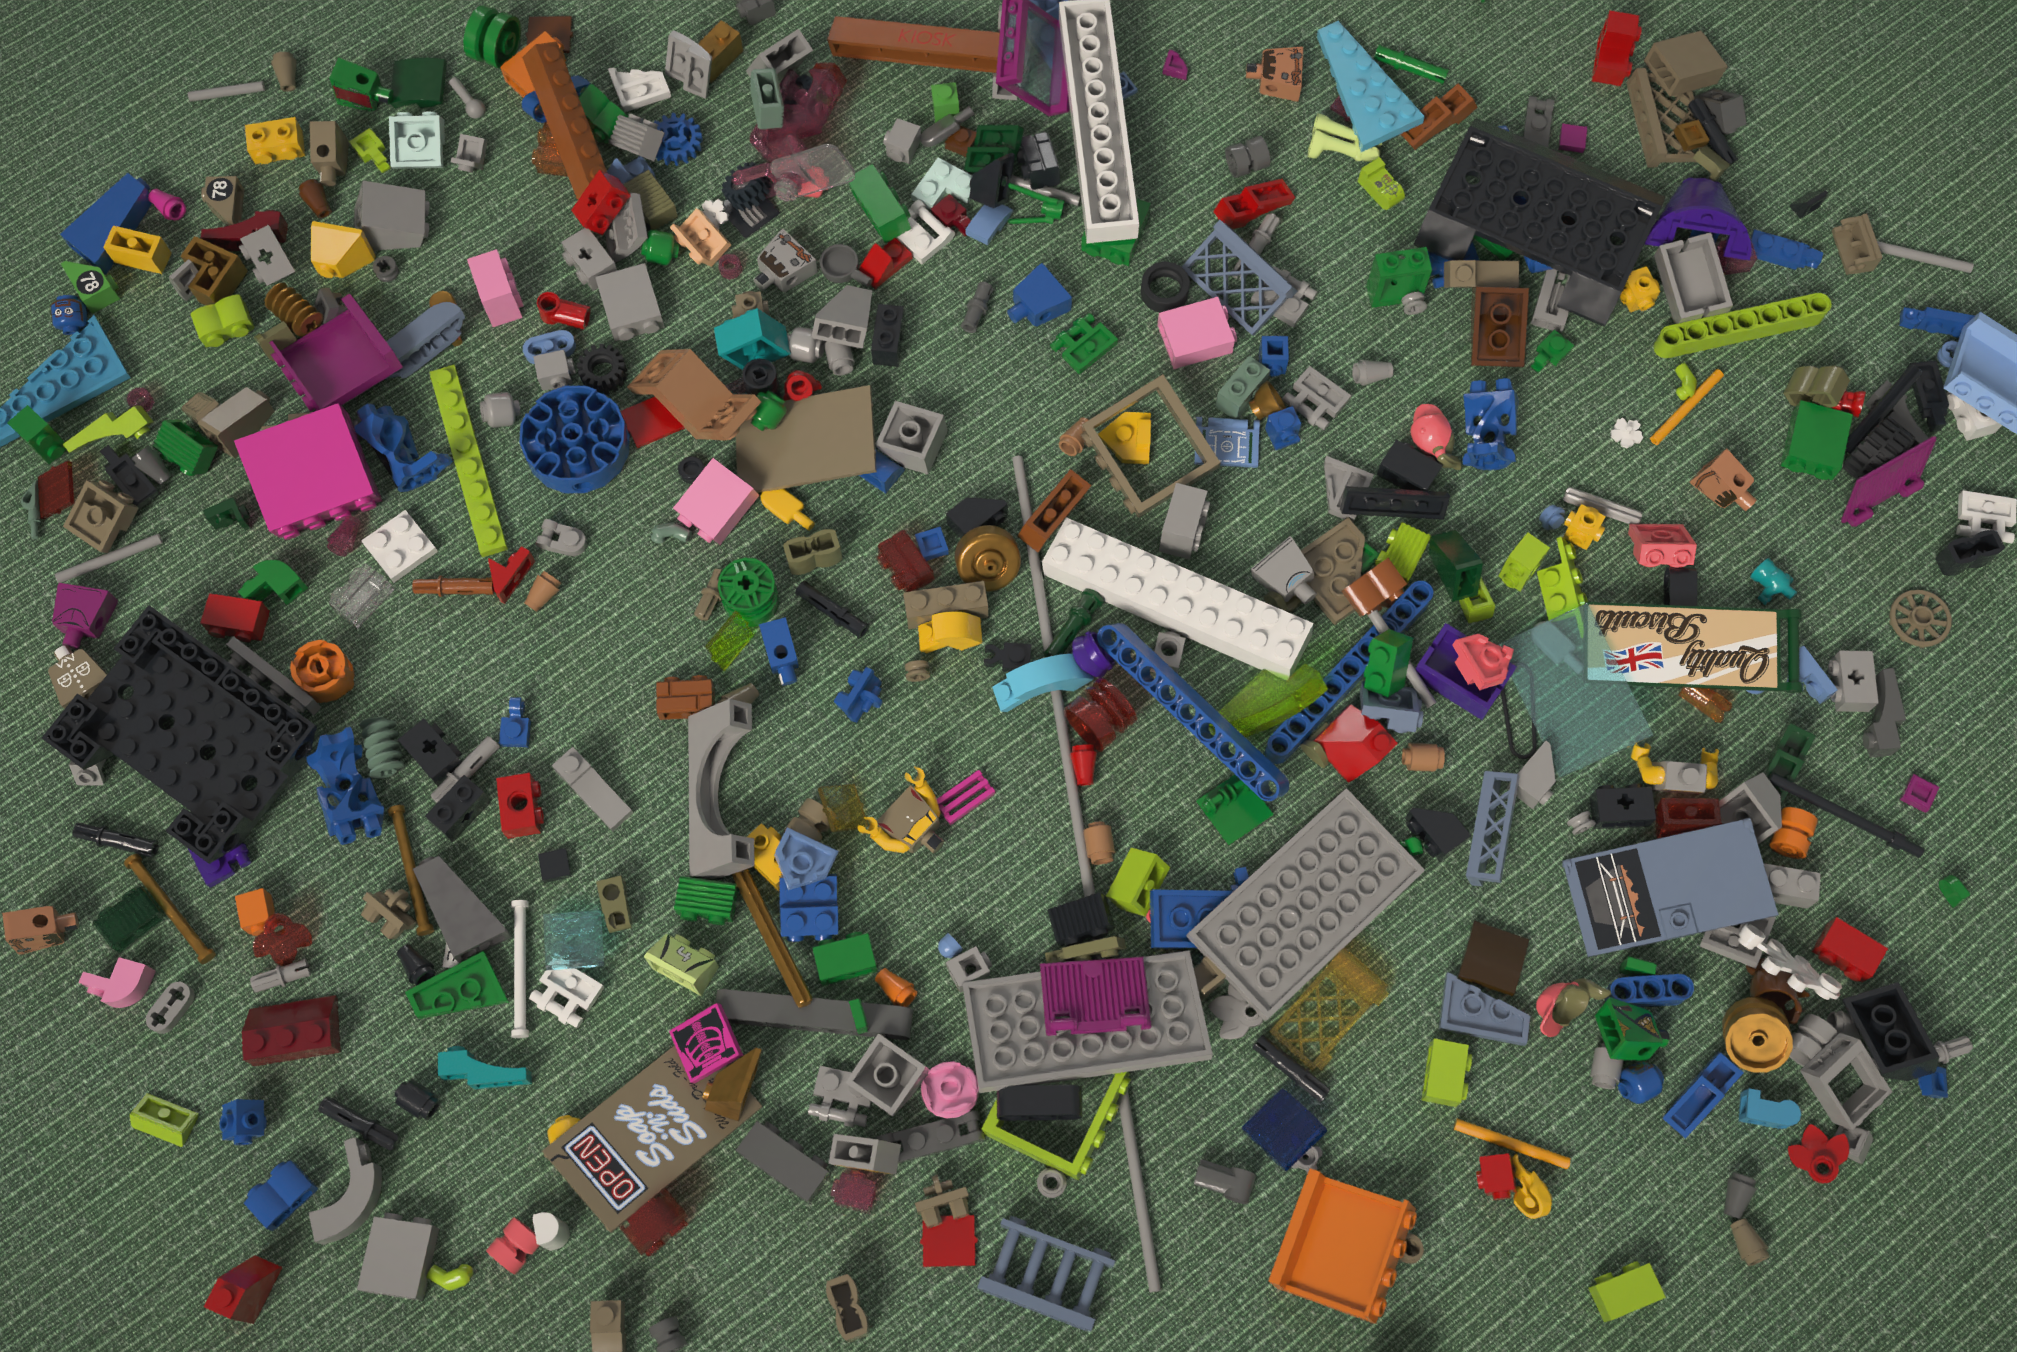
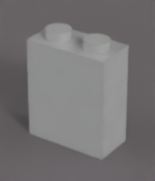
[746,29,813,80]
[595,263,665,342]
[357,1213,439,1301]

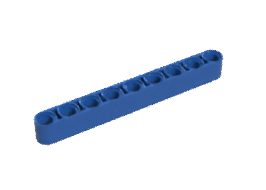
[1265,581,1434,764]
[1097,623,1289,801]

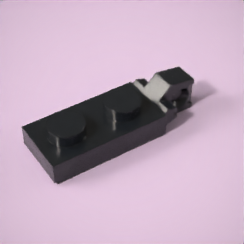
[1907,361,1949,432]
[100,445,160,510]

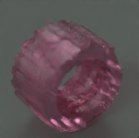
[718,254,742,280]
[126,387,154,412]

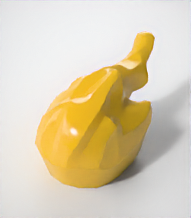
[1512,1154,1552,1219]

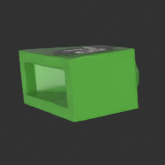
[60,261,120,314]

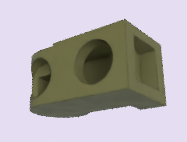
[596,875,633,933]

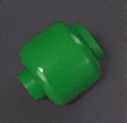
[641,230,679,266]
[750,390,787,431]

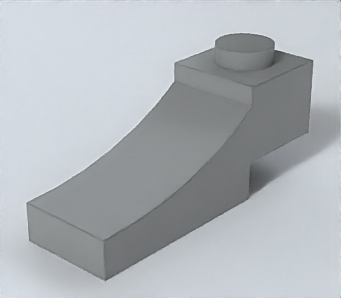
[552,747,633,832]

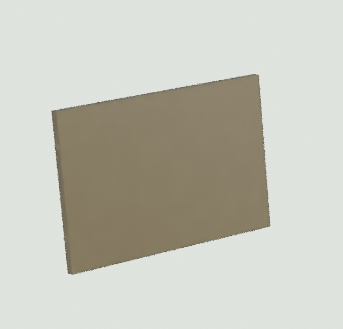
[736,385,877,493]

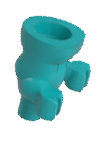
[1750,558,1798,605]

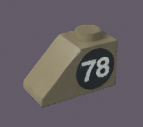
[201,176,244,226]

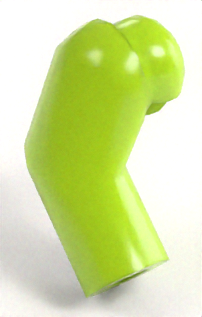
[1674,363,1697,401]

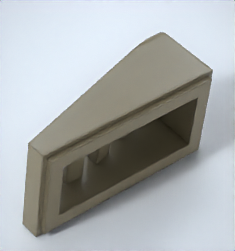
[181,392,219,423]

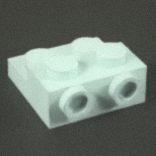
[389,112,445,169]

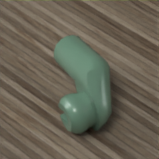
[651,522,692,544]

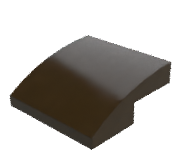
[1458,921,1529,996]

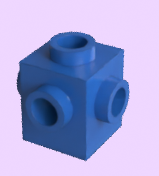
[220,1099,267,1145]

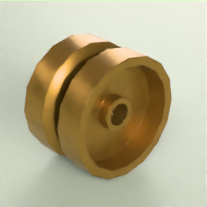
[1722,997,1793,1073]

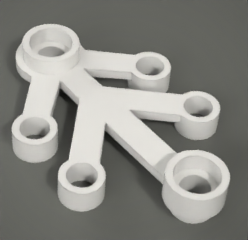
[1738,923,1842,1000]

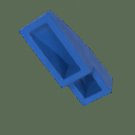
[1662,1051,1744,1139]

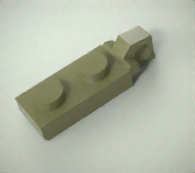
[1045,936,1126,963]

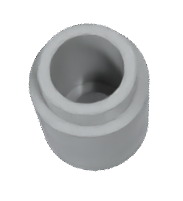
[824,341,855,375]
[1590,1044,1623,1089]

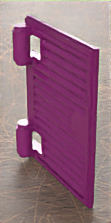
[1841,436,1937,527]
[1040,957,1151,1036]

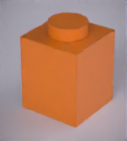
[235,888,278,936]

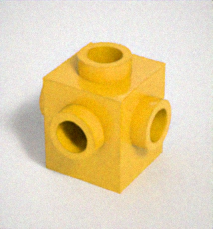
[1620,266,1660,312]
[1563,504,1606,550]

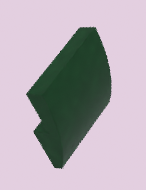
[390,58,447,109]
[964,125,1024,173]

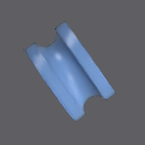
[1937,341,1958,368]

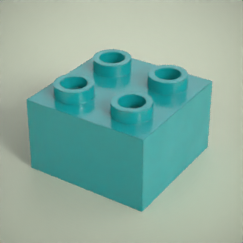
[714,308,791,370]

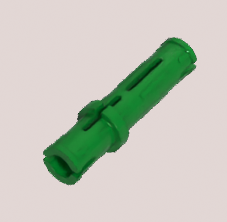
[1373,44,1449,85]

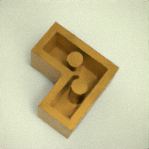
[180,236,248,305]

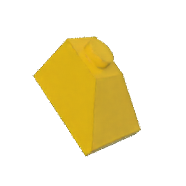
[311,221,376,278]

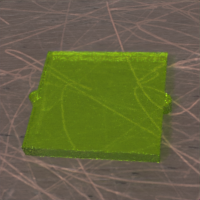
[705,611,754,671]

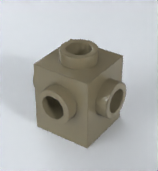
[732,291,770,319]

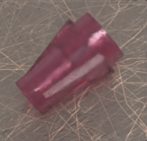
[327,516,361,557]

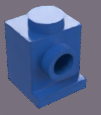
[1265,406,1301,450]

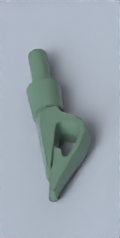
[21,480,41,539]

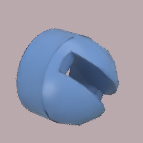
[938,933,963,958]

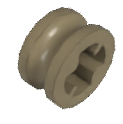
[904,660,930,682]

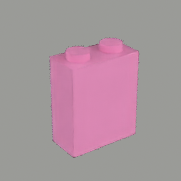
[1157,297,1237,369]
[673,458,760,545]

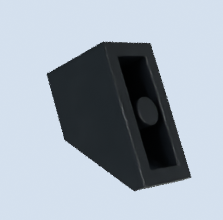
[969,153,1015,208]

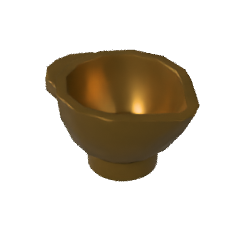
[1249,381,1286,420]

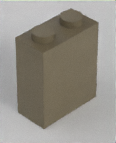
[1644,31,1728,97]

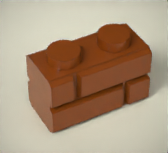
[656,675,715,720]

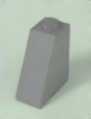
[811,285,872,349]

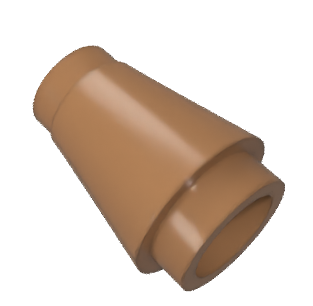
[1059,417,1088,456]
[524,571,562,612]

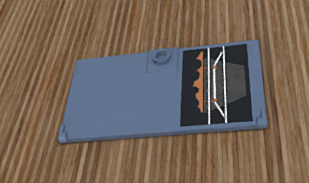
[1562,818,1778,957]

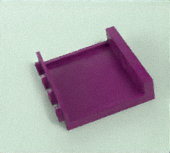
[269,294,403,411]

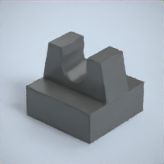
[314,288,347,324]

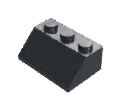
[1842,982,1940,1081]

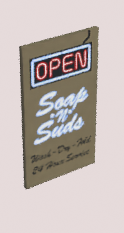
[542,1045,762,1233]

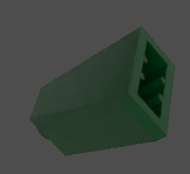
[1428,530,1483,602]

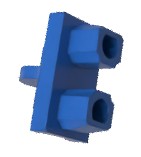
[834,667,883,723]

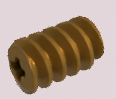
[265,282,324,337]

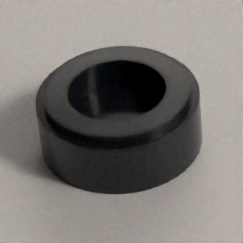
[678,456,705,484]

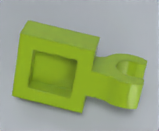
[349,128,391,173]

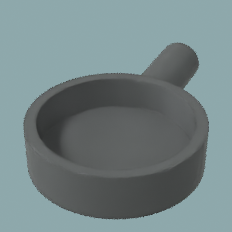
[820,244,873,288]

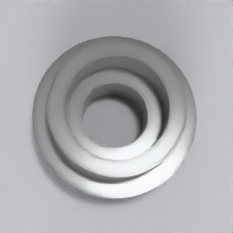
[1037,1168,1066,1198]

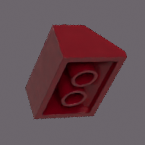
[242,995,341,1066]

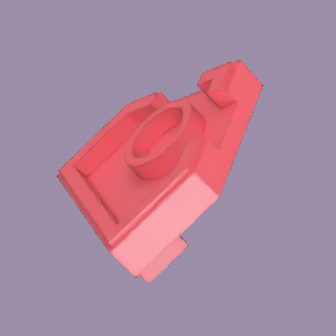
[1452,634,1514,690]

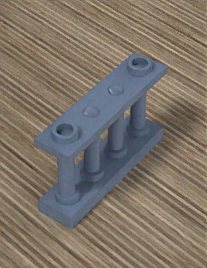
[977,1216,1115,1333]

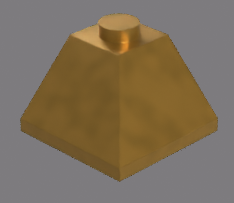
[702,1048,762,1121]

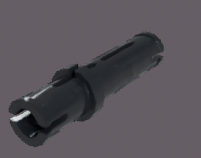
[795,580,869,639]

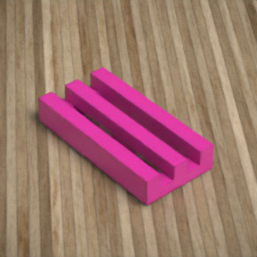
[937,770,995,825]

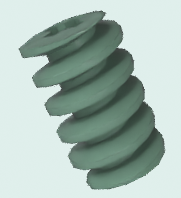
[360,717,404,779]

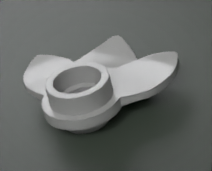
[1208,984,1264,1040]

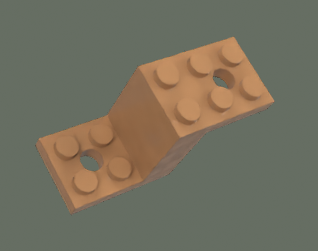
[627,349,761,440]

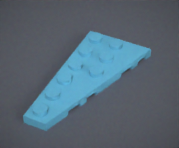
[1317,21,1425,152]

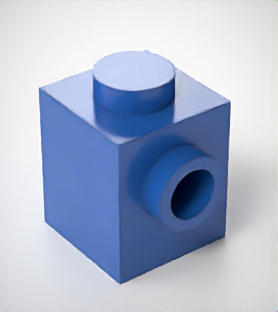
[1259,336,1289,376]

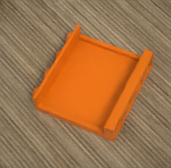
[1268,1169,1417,1324]

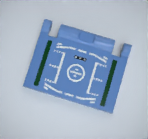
[1194,417,1260,468]

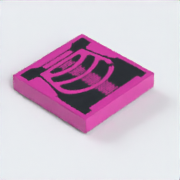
[669,1003,743,1083]

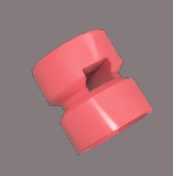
[486,1217,540,1275]

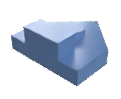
[774,827,839,890]

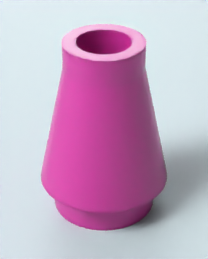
[148,189,186,221]

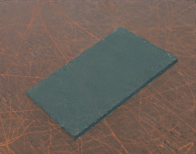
[1498,603,1654,778]

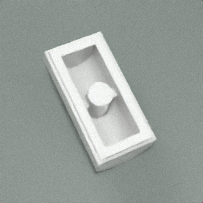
[532,1212,570,1251]

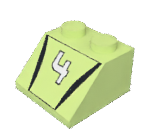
[644,934,719,996]

